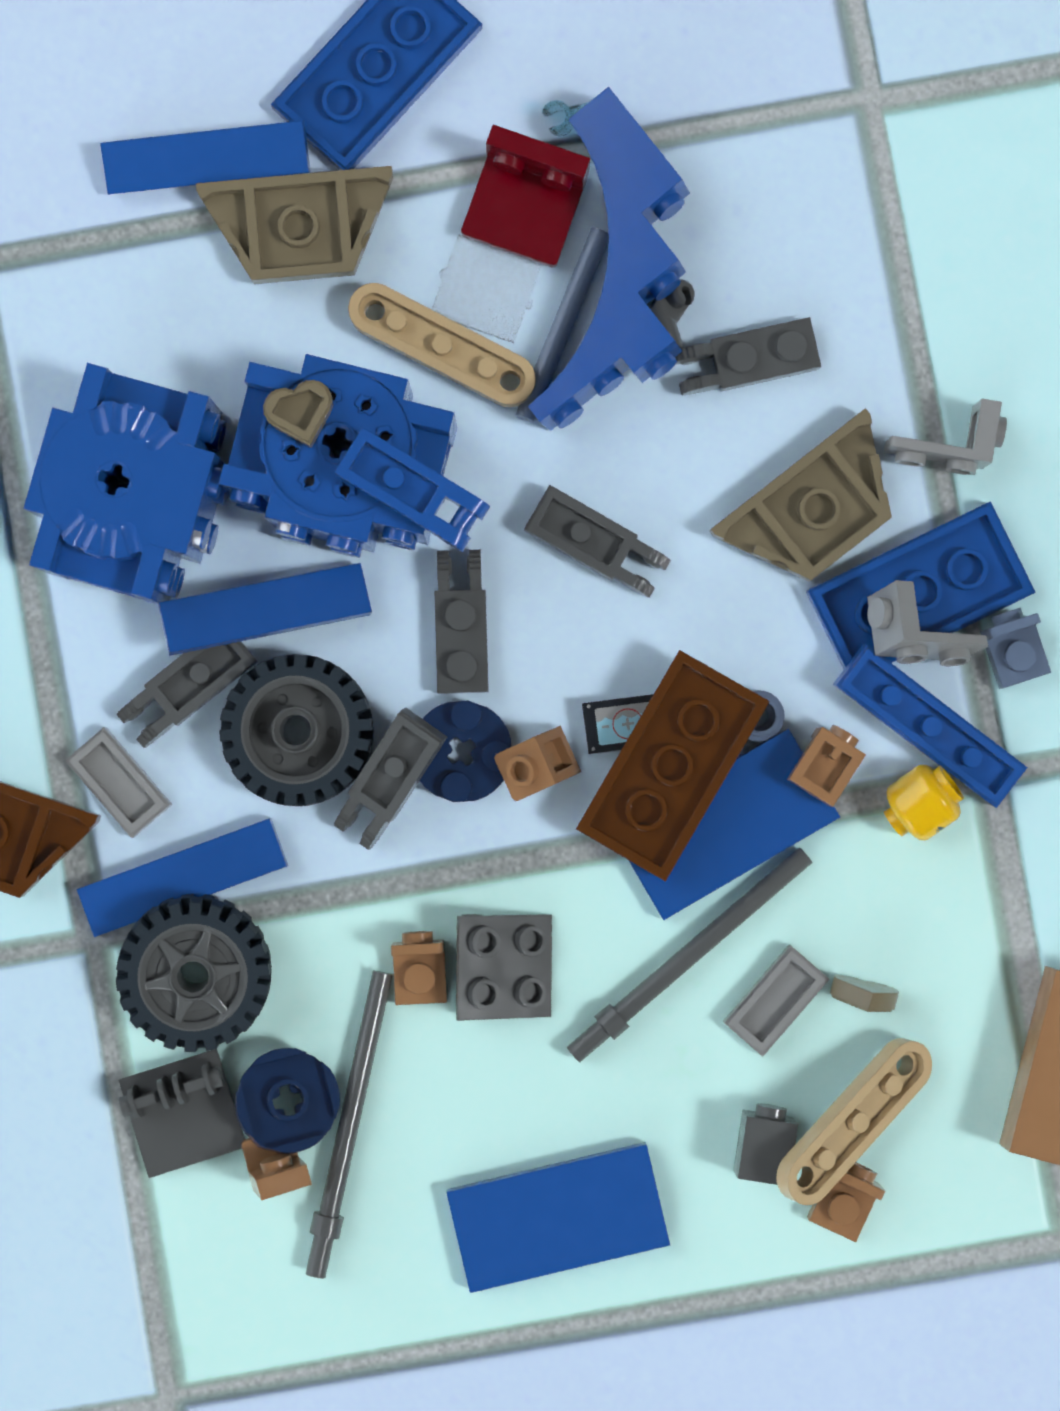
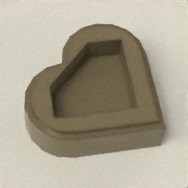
[263,380,333,448]
[830,974,899,1012]

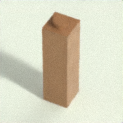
[999,966,1060,1165]

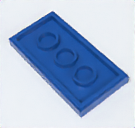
[271,0,483,170]
[806,501,1036,669]
[628,729,840,921]
[446,1142,670,1293]

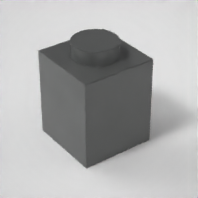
[733,1103,799,1185]

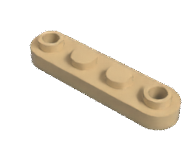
[348,283,535,408]
[776,1038,932,1205]

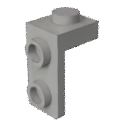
[883,398,1007,475]
[867,580,988,667]

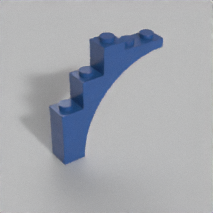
[528,86,690,431]

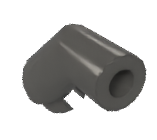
[649,279,695,348]

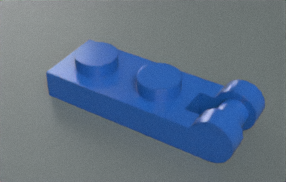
[334,427,490,552]

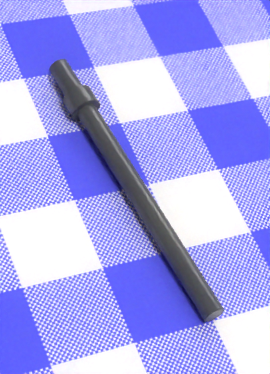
[566,847,813,1063]
[305,970,392,1279]

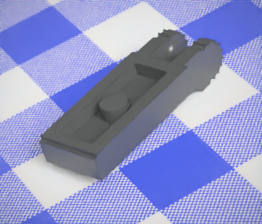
[675,317,821,395]
[524,485,671,598]
[434,549,489,694]
[117,641,258,748]
[334,707,448,850]

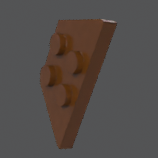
[0,781,101,898]

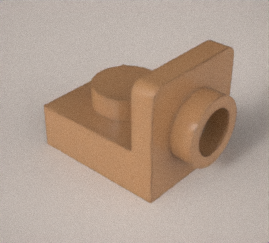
[494,725,581,801]
[787,725,866,807]
[391,931,448,1005]
[241,1138,312,1201]
[807,1162,885,1243]

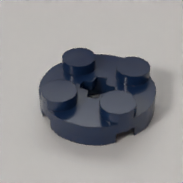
[420,700,512,802]
[235,1048,340,1154]

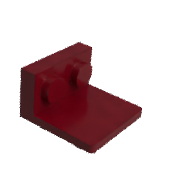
[461,124,591,268]

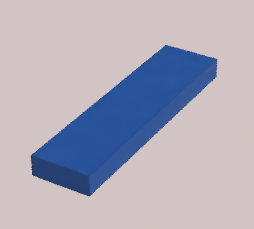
[100,120,311,195]
[158,563,372,656]
[833,644,1028,808]
[77,818,289,937]

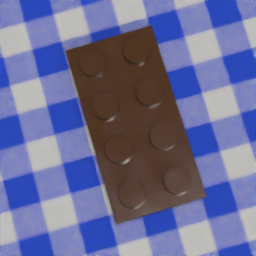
[576,650,770,882]

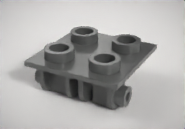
[456,914,552,1021]
[118,1049,245,1178]

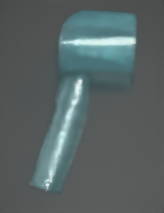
[542,100,590,137]

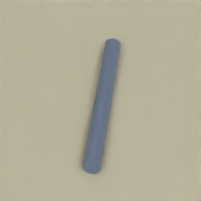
[515,227,609,423]

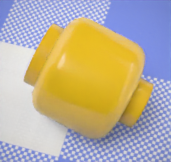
[884,765,964,841]

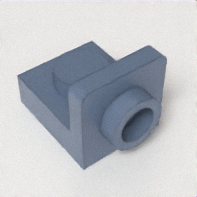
[980,607,1052,689]

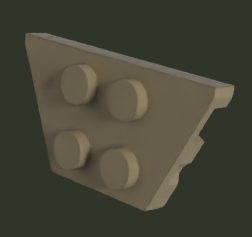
[196,166,393,284]
[709,408,892,582]

